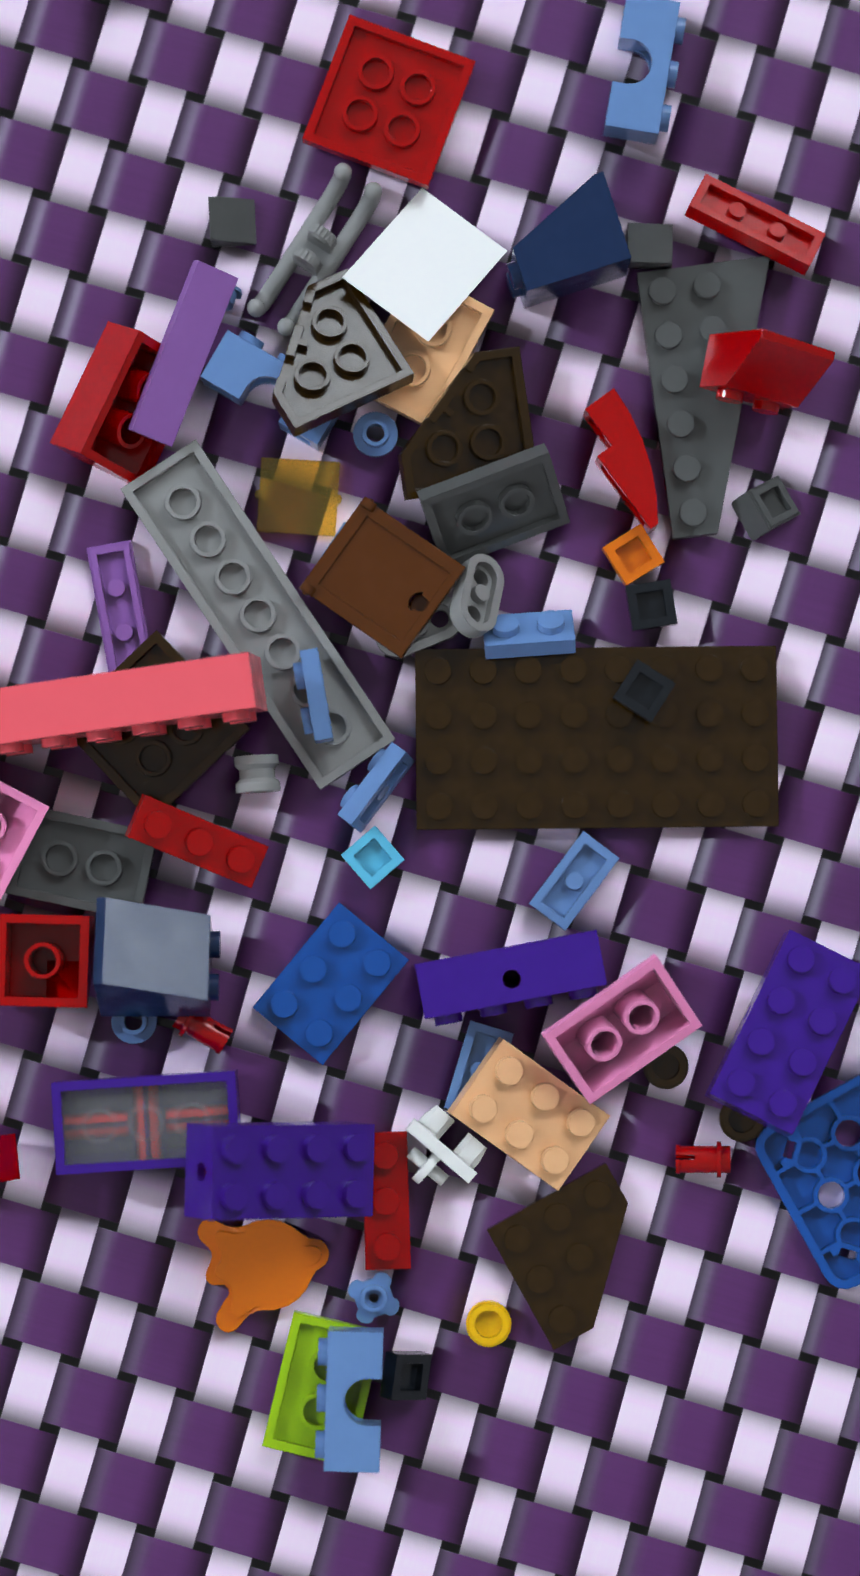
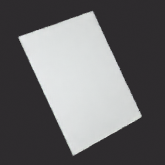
[342,188,507,342]

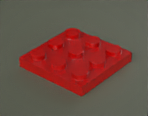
[302,14,476,190]

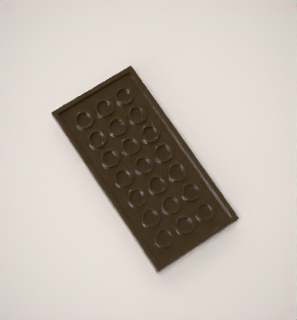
[415,646,779,830]

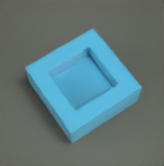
[341,826,405,890]

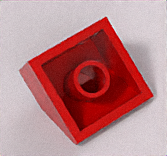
[699,329,835,415]

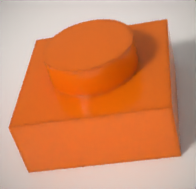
[602,524,665,586]

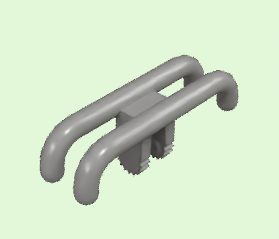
[247,163,382,336]

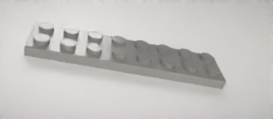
[120,439,396,790]

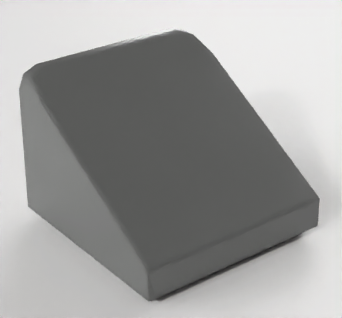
[208,196,257,247]
[627,223,673,270]
[731,476,800,540]

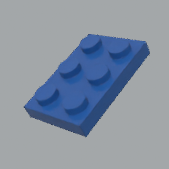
[253,902,409,1065]

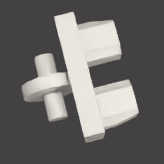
[405,1105,487,1186]

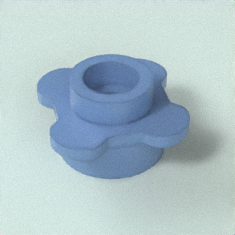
[348,1272,400,1324]

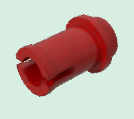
[172,1016,234,1054]
[676,1141,731,1178]

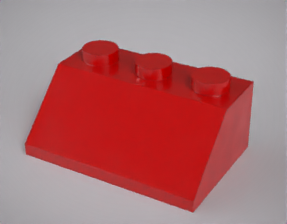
[50,321,165,483]

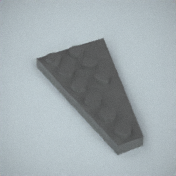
[636,256,770,541]

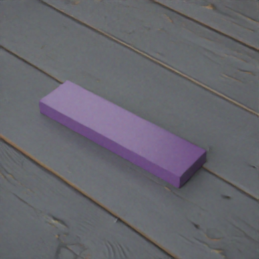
[127,260,238,447]
[86,540,149,672]

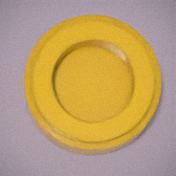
[466,1300,511,1347]

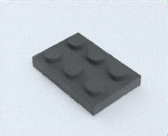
[416,443,570,564]
[5,809,156,912]

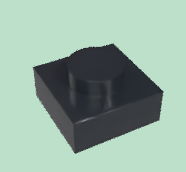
[625,579,678,632]
[612,659,676,723]
[380,1351,432,1400]

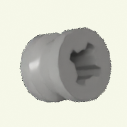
[234,754,281,794]

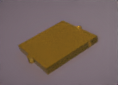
[255,457,342,537]

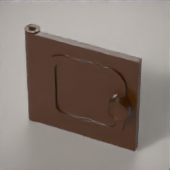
[299,497,466,659]

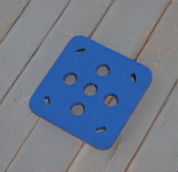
[754,1074,860,1289]

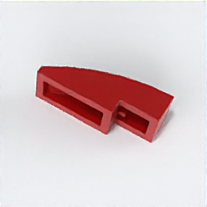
[583,388,658,534]

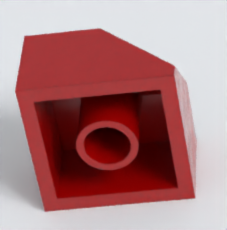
[0,913,95,1008]

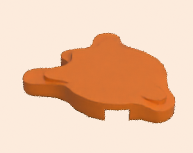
[197,1219,329,1333]

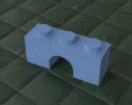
[603,0,686,145]
[200,330,339,451]
[315,1326,384,1473]

